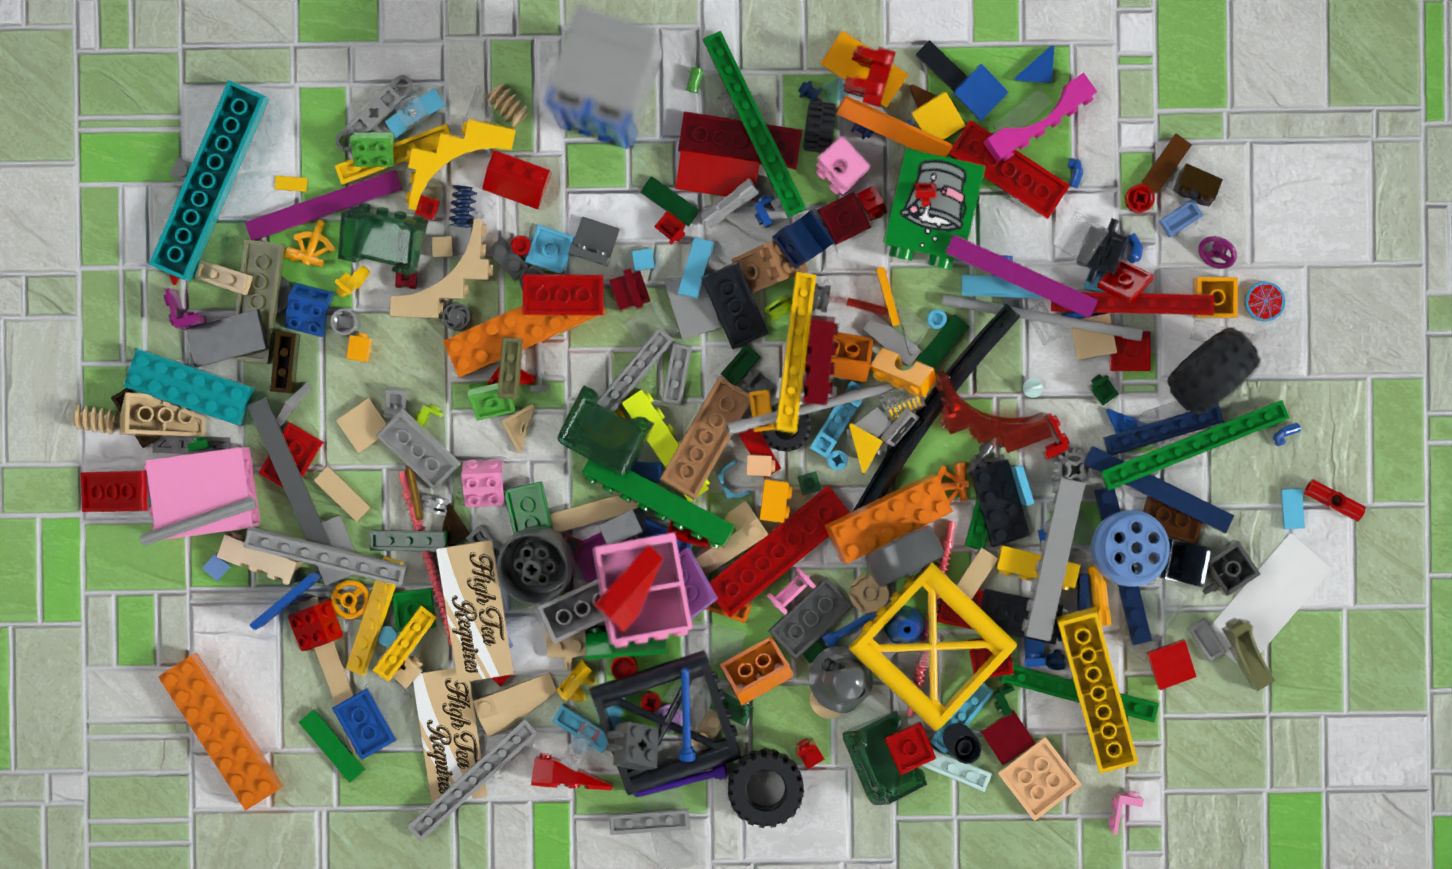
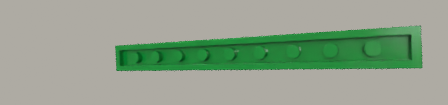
[703,31,806,218]
[1100,400,1290,491]

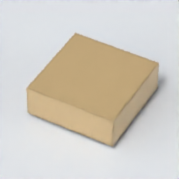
[432,236,454,258]

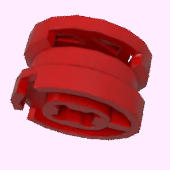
[1125,184,1155,213]

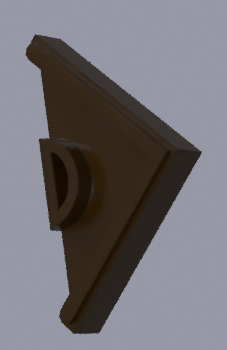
[442,503,470,547]

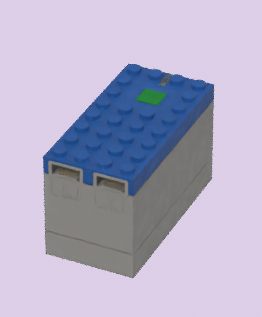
[545,4,662,149]

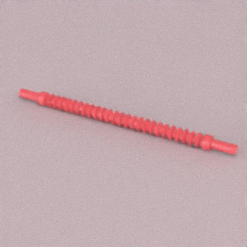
[398,471,452,645]
[906,520,956,717]

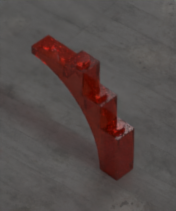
[935,370,1052,453]

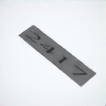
[153,436,230,454]

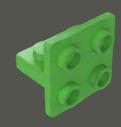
[350,132,395,167]

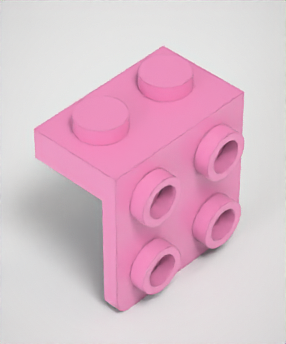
[461,459,505,507]

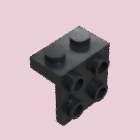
[1160,539,1211,587]

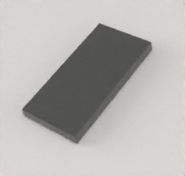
[768,577,853,660]

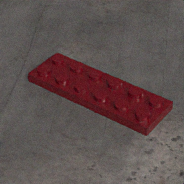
[678,111,802,170]

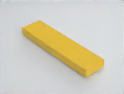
[372,606,437,682]

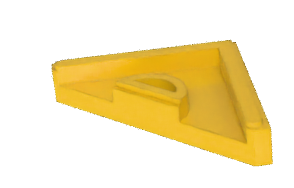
[849,423,883,473]

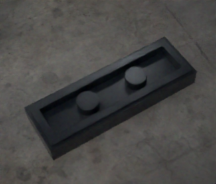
[915,40,968,92]

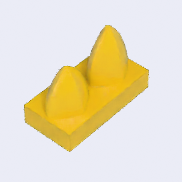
[556,660,596,702]

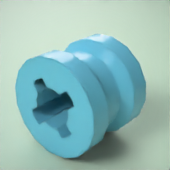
[827,450,848,470]

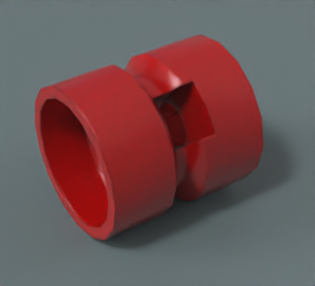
[611,656,638,679]

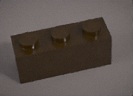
[270,331,301,394]

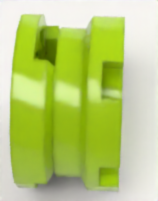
[764,295,791,322]

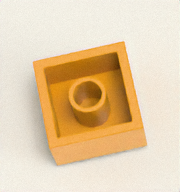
[1193,277,1238,319]
[759,479,792,523]

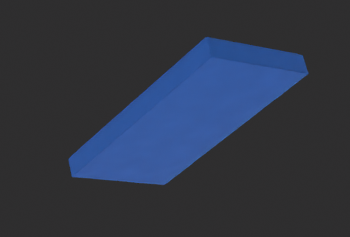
[249,571,322,630]

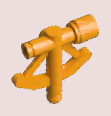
[285,220,335,267]

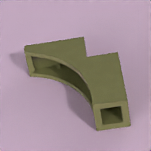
[1222,618,1275,691]

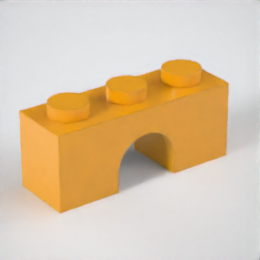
[870,347,937,398]

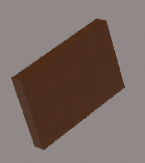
[1142,496,1203,545]

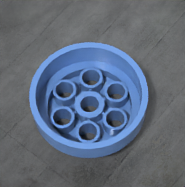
[1091,510,1170,587]

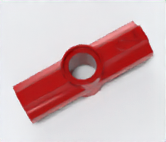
[1304,479,1366,522]

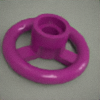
[1198,236,1237,269]

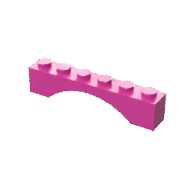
[983,72,1097,162]

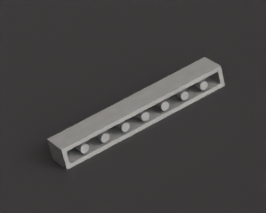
[1022,478,1085,641]

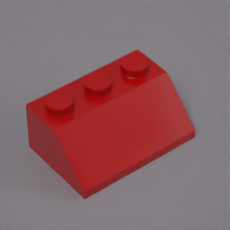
[482,150,552,210]

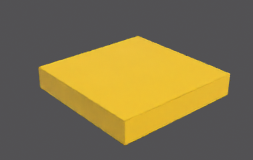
[911,91,966,140]

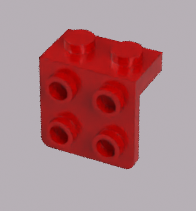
[288,599,344,652]

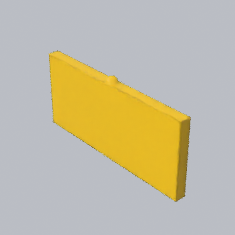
[275,175,308,192]

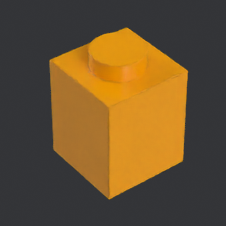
[346,332,373,362]

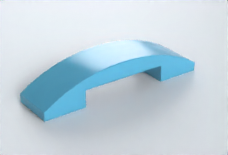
[810,380,863,459]

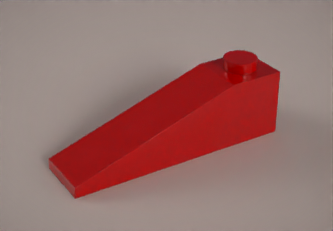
[593,544,664,632]
[531,753,613,790]

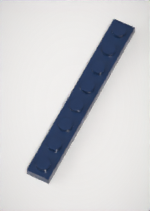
[1094,487,1152,646]

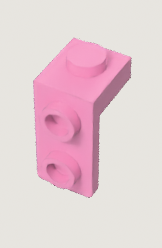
[1108,791,1144,835]

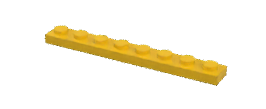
[775,272,816,433]

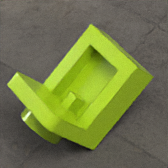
[414,403,444,428]

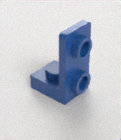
[1024,638,1046,667]

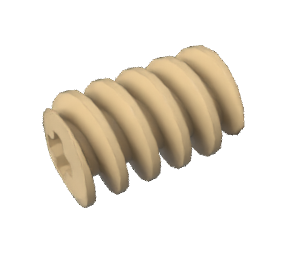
[487,82,529,127]
[73,404,119,435]

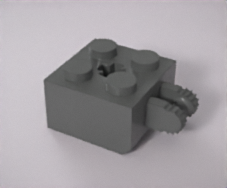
[1202,540,1261,596]
[606,722,659,771]

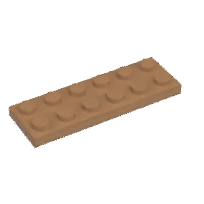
[659,376,750,500]

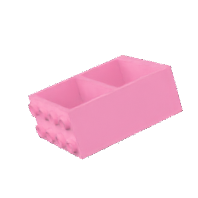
[144,447,261,540]
[592,533,692,648]

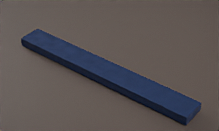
[1083,446,1234,534]

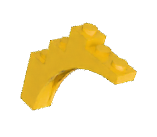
[405,117,516,210]

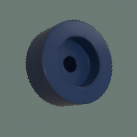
[1046,649,1067,670]

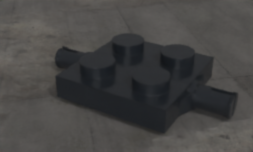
[1076,218,1129,283]

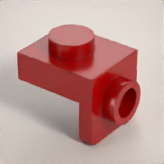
[857,185,887,221]
[654,210,686,245]

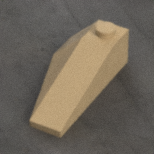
[120,393,206,437]
[695,501,768,576]
[473,673,557,737]

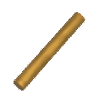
[405,465,424,521]

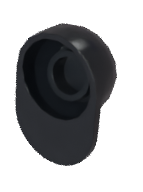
[942,723,982,764]

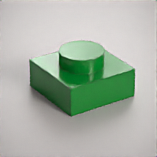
[187,436,213,452]

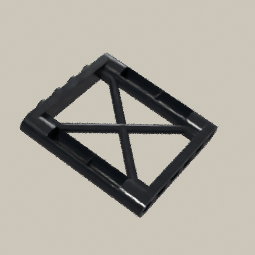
[590,650,742,796]

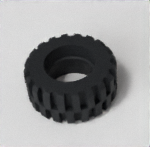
[728,748,804,828]

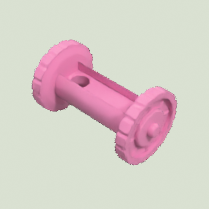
[767,567,816,615]

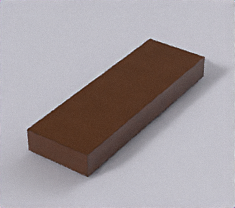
[1141,133,1192,194]

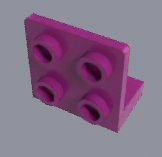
[164,288,207,330]

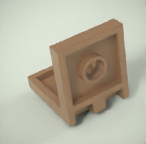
[731,241,808,294]

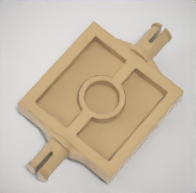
[545,628,586,671]

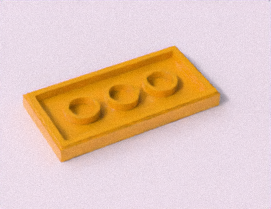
[820,30,909,108]

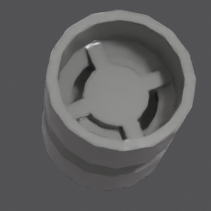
[331,309,361,336]

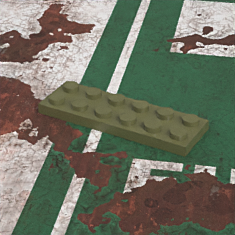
[232,239,285,364]

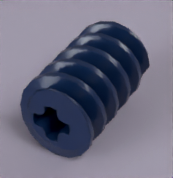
[449,185,477,228]

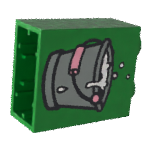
[883,148,985,270]

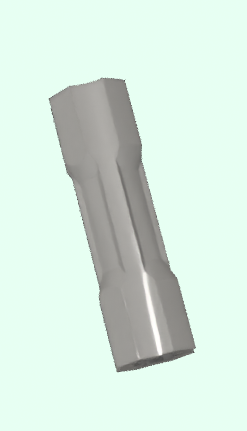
[701,179,759,228]

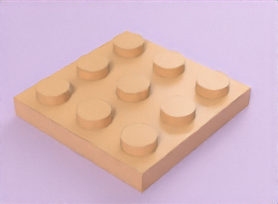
[997,736,1082,821]

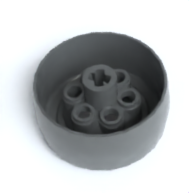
[865,525,945,587]
[497,526,575,604]

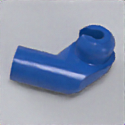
[1067,158,1083,188]
[1127,233,1143,263]
[1273,423,1301,446]

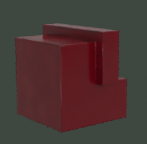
[609,268,651,312]

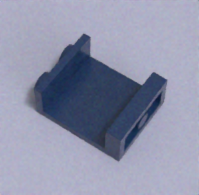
[772,210,835,270]

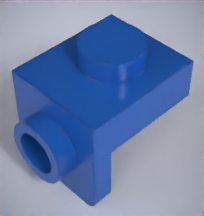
[754,195,774,228]

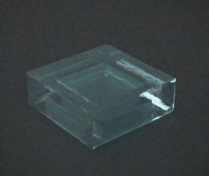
[822,77,849,103]

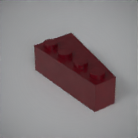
[803,315,839,405]

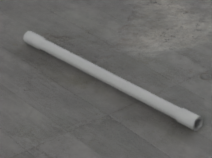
[942,294,1143,341]
[726,382,903,435]

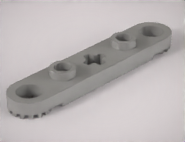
[335,75,413,152]

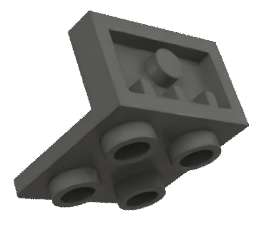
[568,217,620,267]

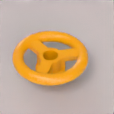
[330,580,370,619]

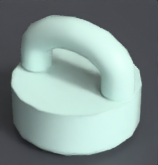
[1022,378,1043,398]

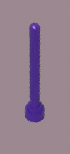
[633,764,728,797]

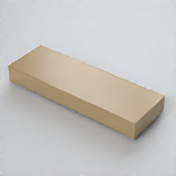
[194,260,253,295]
[314,466,372,522]
[956,547,998,600]

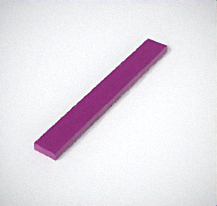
[245,170,403,241]
[945,234,1098,318]

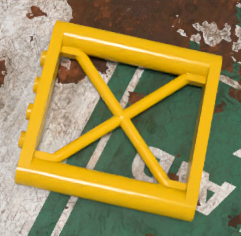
[848,562,1017,731]

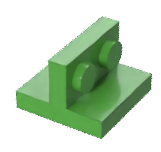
[467,380,516,421]

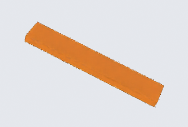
[836,95,952,157]

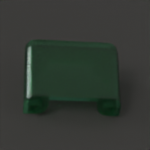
[557,385,655,476]
[842,711,928,805]

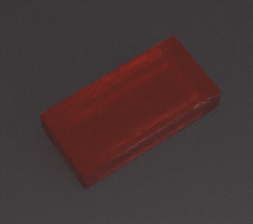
[846,298,887,316]

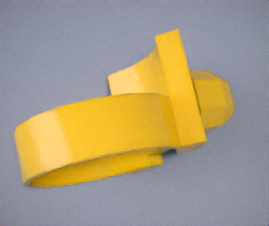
[334,265,371,298]

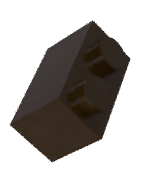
[1173,163,1223,207]

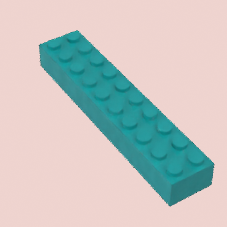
[148,80,270,282]

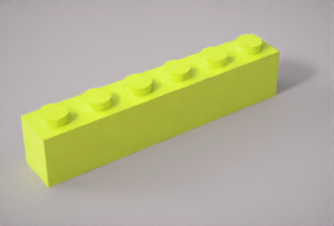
[622,390,710,502]

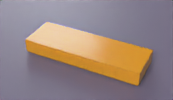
[875,267,900,327]

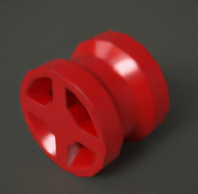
[641,691,661,712]

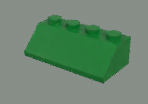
[586,627,668,659]

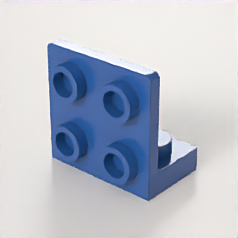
[285,283,334,337]

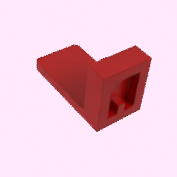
[1042,413,1070,460]
[795,738,825,770]

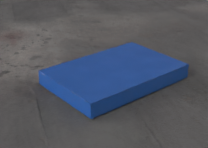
[332,688,397,760]

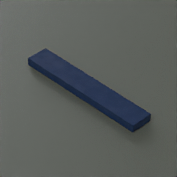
[1102,404,1224,456]

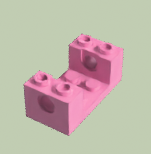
[815,136,870,196]

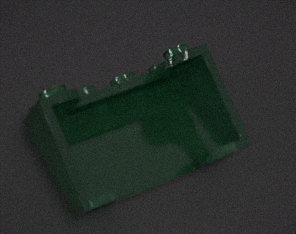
[338,203,428,275]

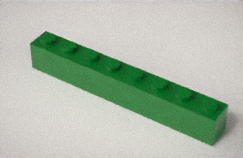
[582,451,735,549]

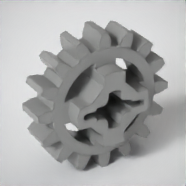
[1052,448,1096,489]

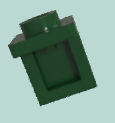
[1088,374,1119,406]
[993,683,1015,717]

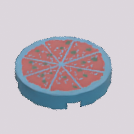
[1244,282,1286,322]

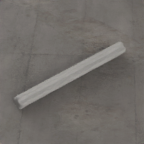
[140,497,256,546]

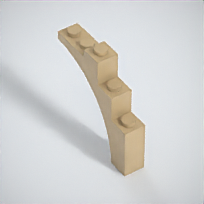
[390,219,494,319]

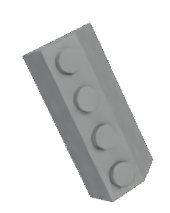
[536,579,605,644]

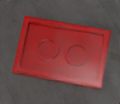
[259,422,324,488]

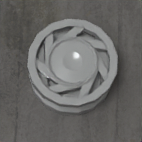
[421,494,449,515]

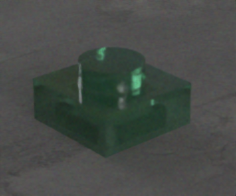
[797,471,822,496]

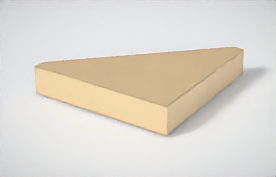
[501,403,535,453]

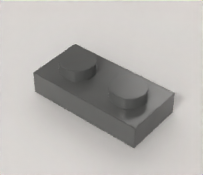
[487,237,529,280]

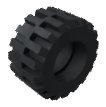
[803,101,837,153]
[761,403,811,452]

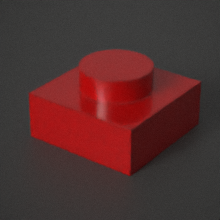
[415,195,440,221]

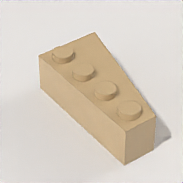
[217,532,303,585]

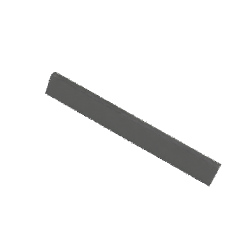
[247,397,331,546]

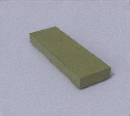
[497,337,523,399]

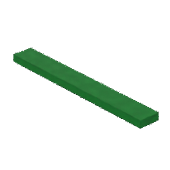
[999,664,1159,723]

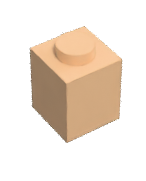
[747,455,775,476]

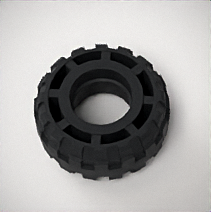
[1167,327,1260,415]

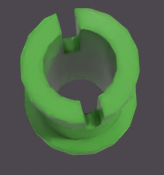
[686,67,704,93]

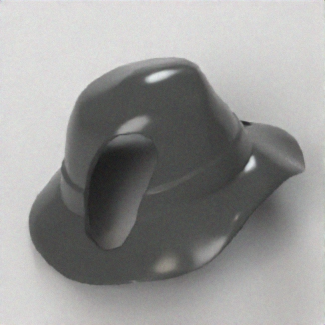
[808,646,873,713]

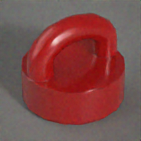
[510,235,531,255]

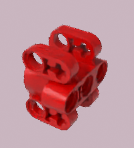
[843,45,896,108]

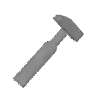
[530,345,550,392]

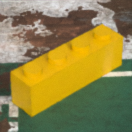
[995,545,1081,591]

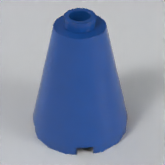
[884,606,924,644]

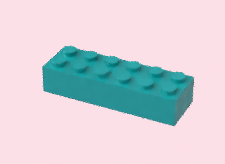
[123,348,255,425]

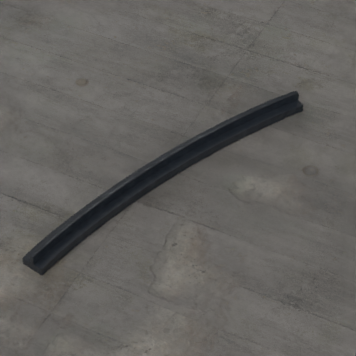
[853,303,1020,511]

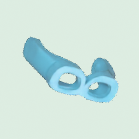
[716,460,751,499]

